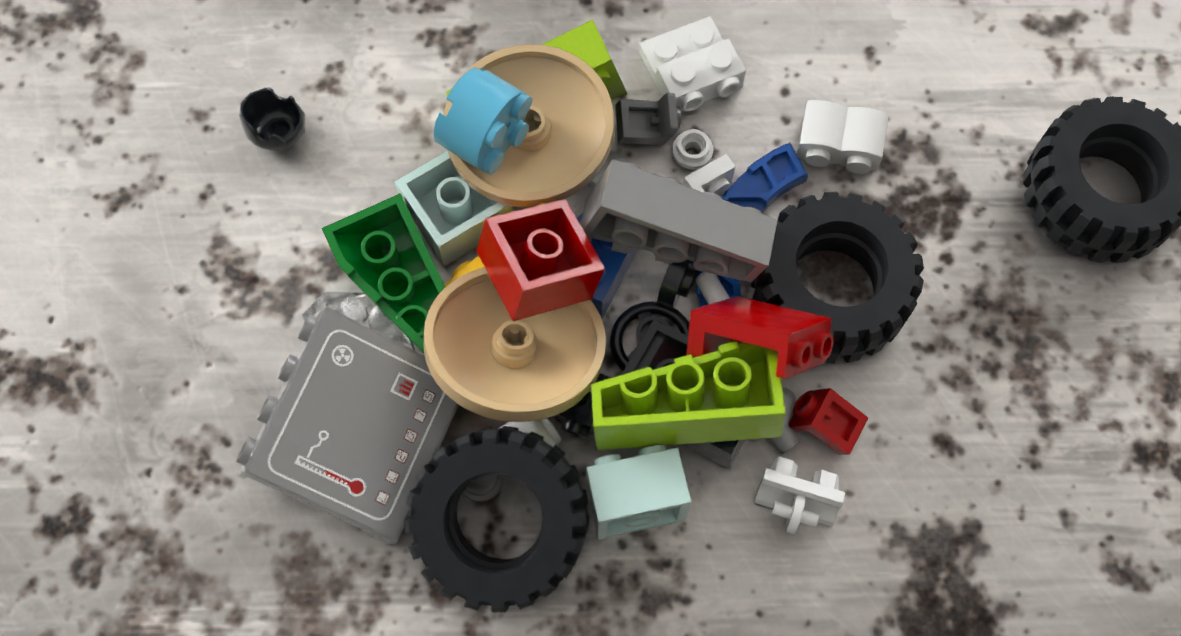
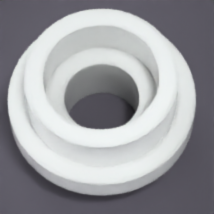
[672,129,713,170]

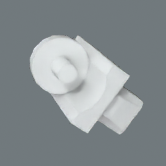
[754,456,845,535]

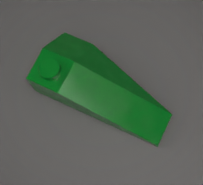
[321,193,445,354]

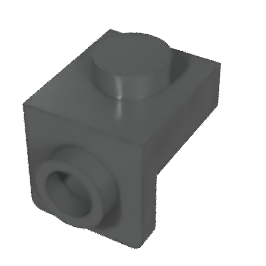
[615,93,681,145]

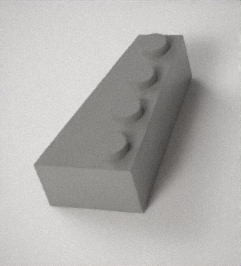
[580,160,778,282]

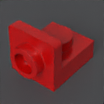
[788,388,869,455]

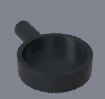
[657,259,698,309]

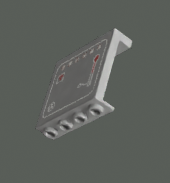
[236,306,459,544]

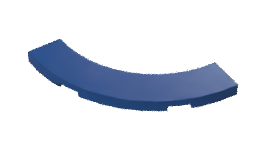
[696,142,808,308]

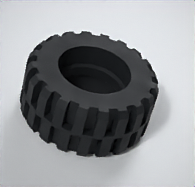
[1023,96,1181,263]
[751,191,924,364]
[405,426,589,613]

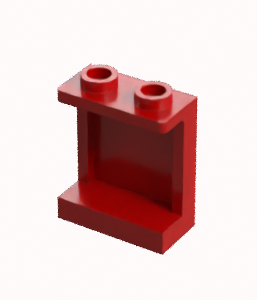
[686,296,834,380]

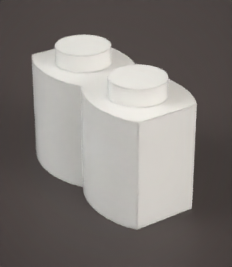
[797,100,889,174]

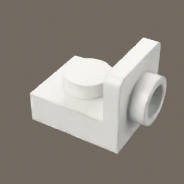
[683,154,736,196]

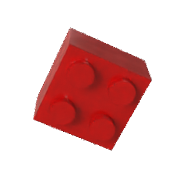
[476,199,605,322]

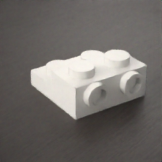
[639,16,746,112]

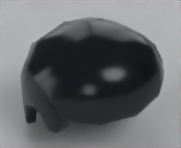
[239,87,306,151]

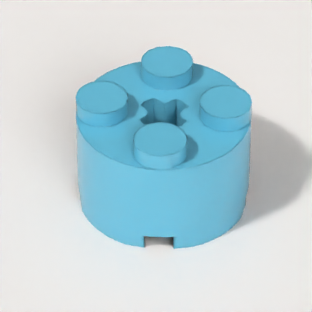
[434,67,533,175]

